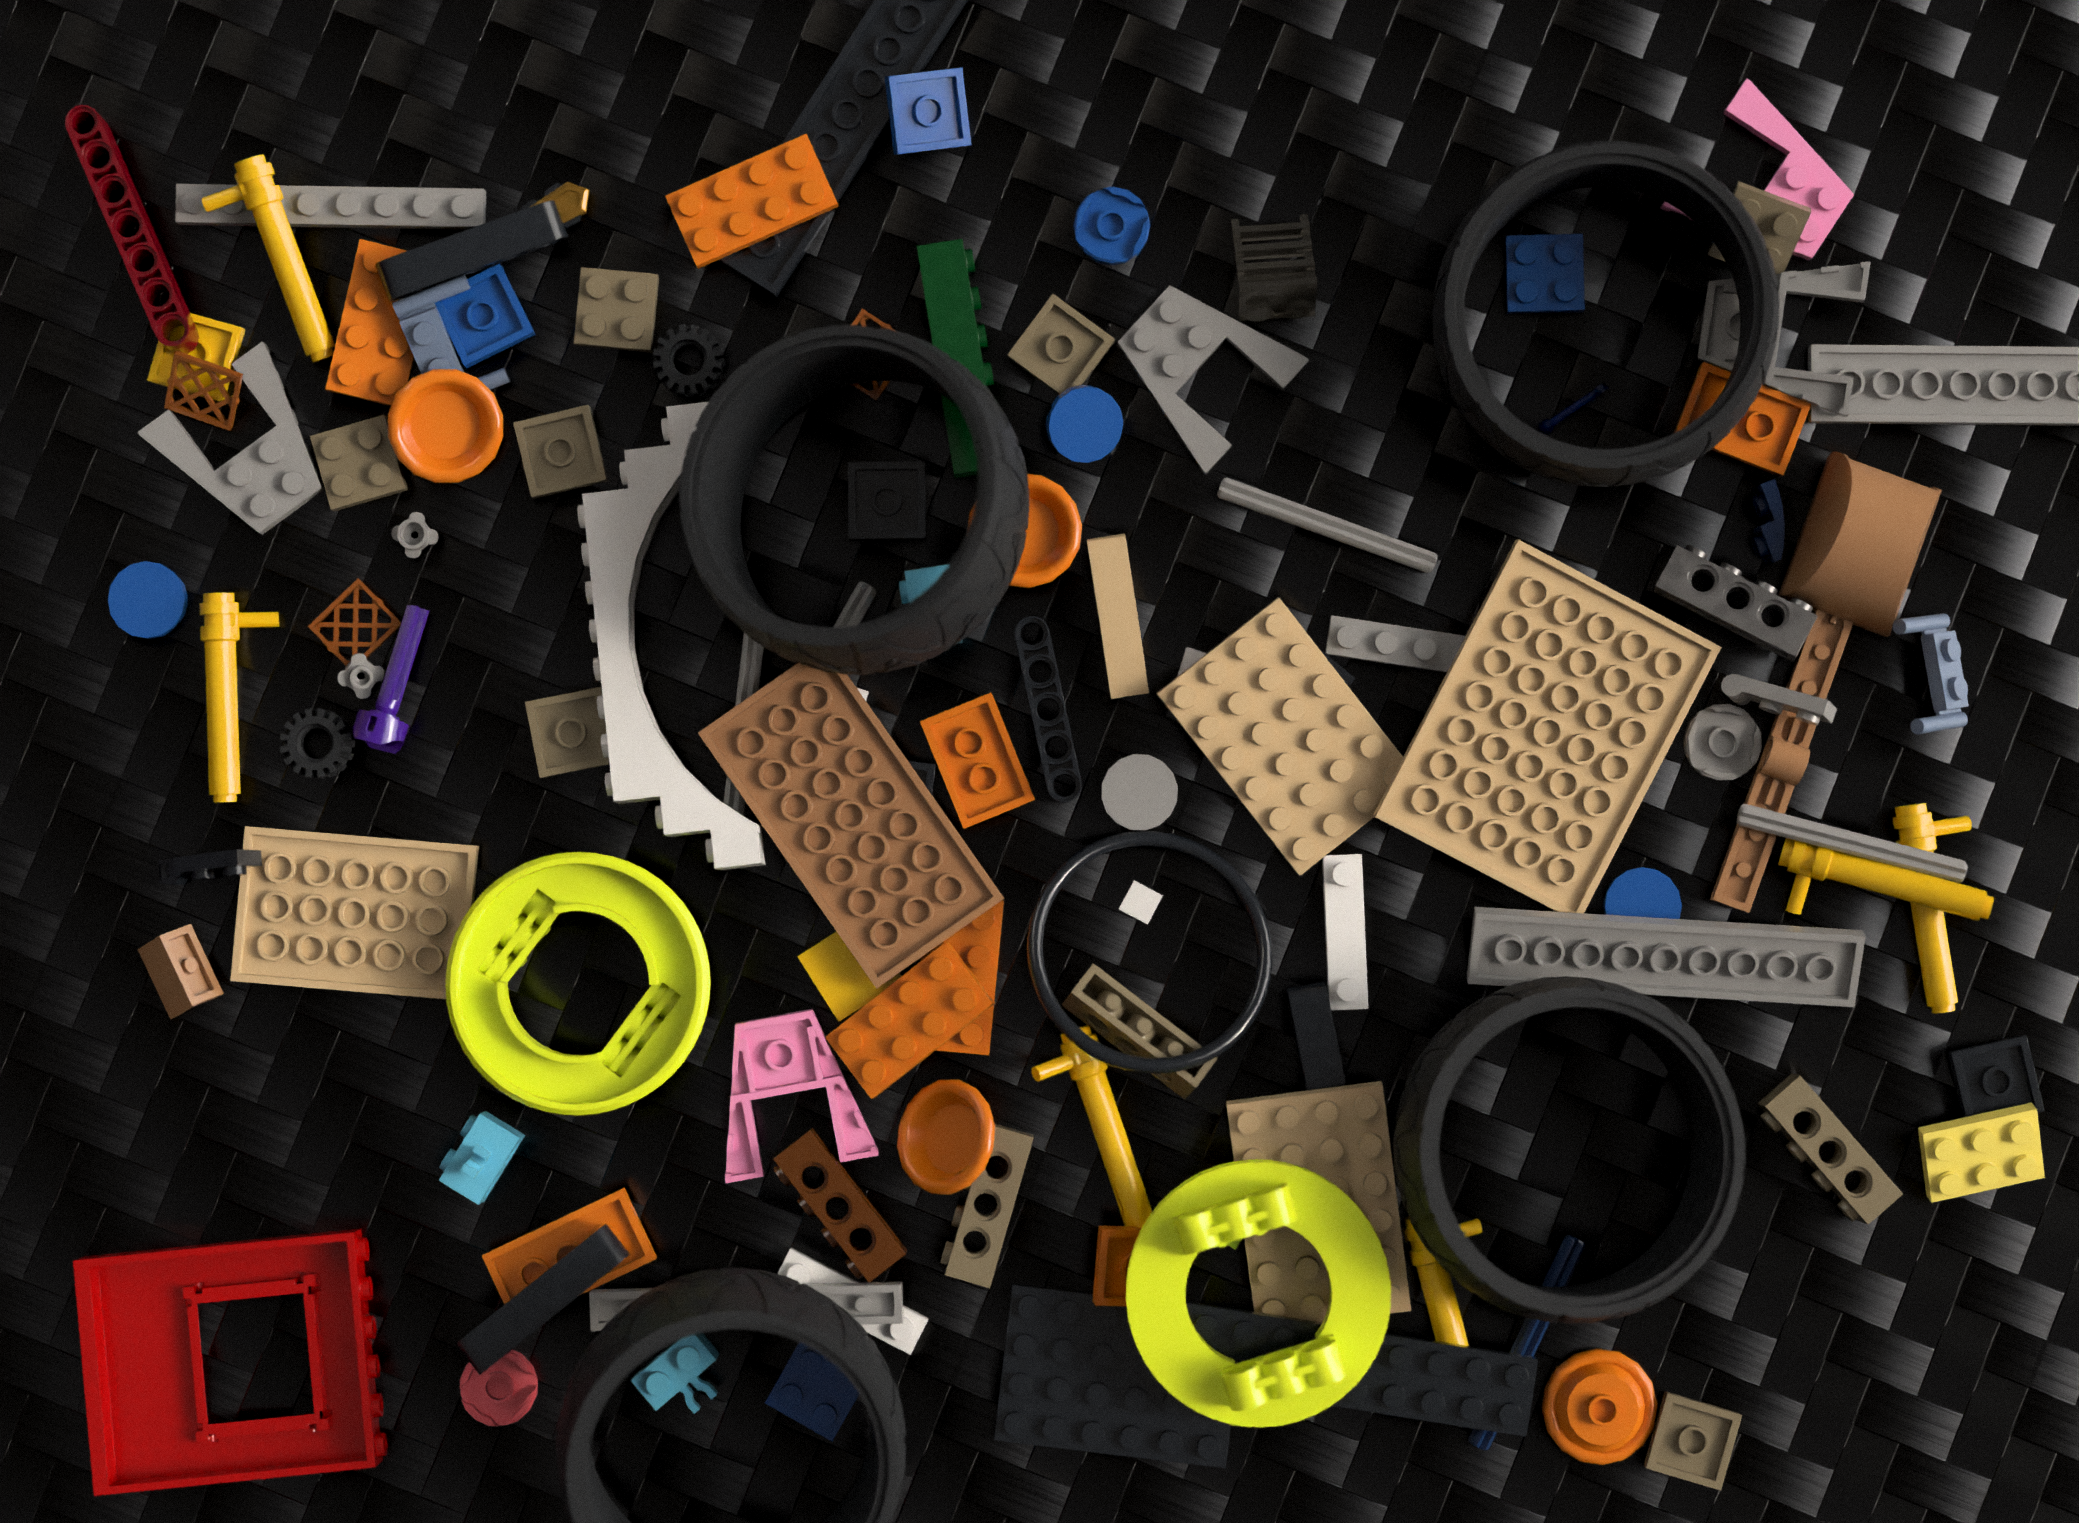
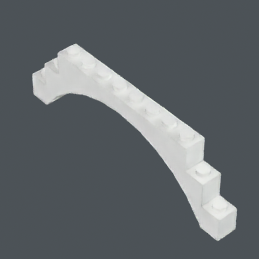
[577,402,766,870]

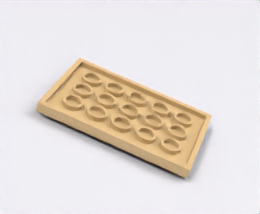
[1156,598,1403,876]
[230,826,479,999]
[1226,1081,1411,1322]

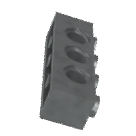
[1654,545,1818,662]

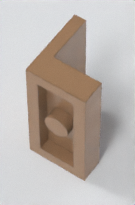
[138,924,224,1019]

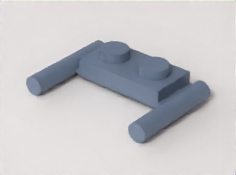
[392,274,510,390]
[1893,613,1969,734]

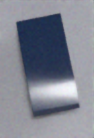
[1751,479,1785,565]

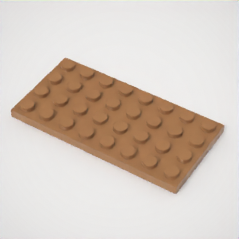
[698,662,1005,988]

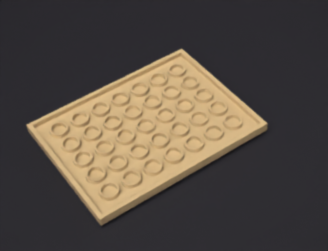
[1373,540,1722,913]

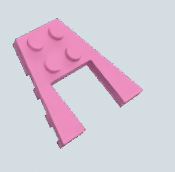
[1661,79,1854,260]
[725,1009,879,1184]

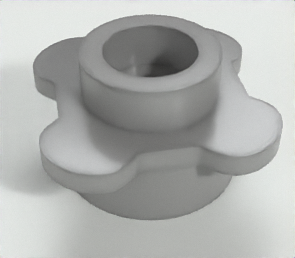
[392,512,438,558]
[337,653,385,699]

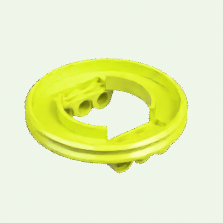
[445,852,711,1116]
[1126,1159,1391,1427]

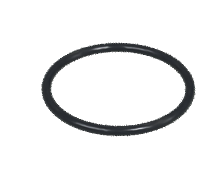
[1027,831,1272,1074]

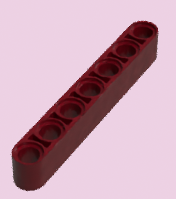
[65,105,199,354]

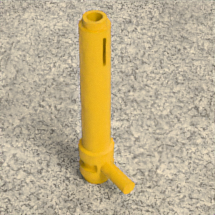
[202,154,335,363]
[199,593,279,803]
[1892,803,1972,1014]
[1778,838,1994,921]
[1031,1025,1152,1228]
[1402,1216,1482,1346]

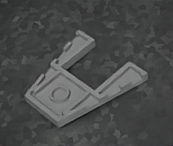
[1697,262,1871,417]
[1118,285,1309,475]
[138,341,324,535]

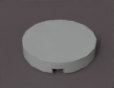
[1683,704,1762,781]
[1101,754,1178,831]

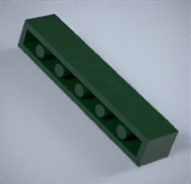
[917,239,997,479]

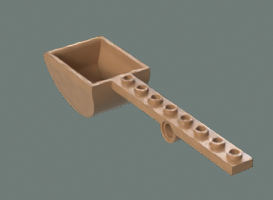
[1710,451,1942,913]

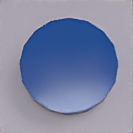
[1073,187,1150,265]
[1045,385,1123,463]
[108,561,188,639]
[1602,867,1682,919]

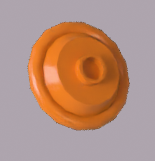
[388,369,503,483]
[967,474,1082,588]
[897,1080,995,1194]
[1541,1348,1658,1465]

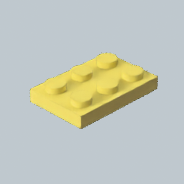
[1918,1103,2045,1203]

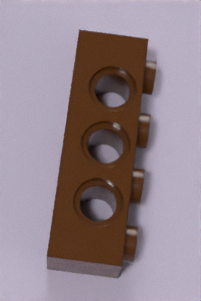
[773,1128,907,1283]

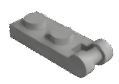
[1721,674,1837,725]

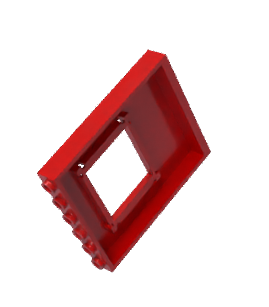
[73,1229,388,1496]

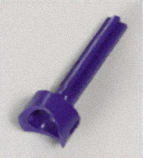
[352,605,429,754]

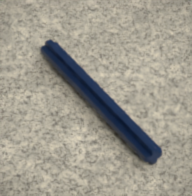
[1468,1235,1586,1451]

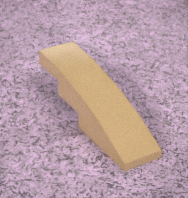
[1086,534,1149,699]

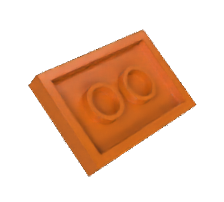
[1673,362,1812,477]
[920,693,1035,829]

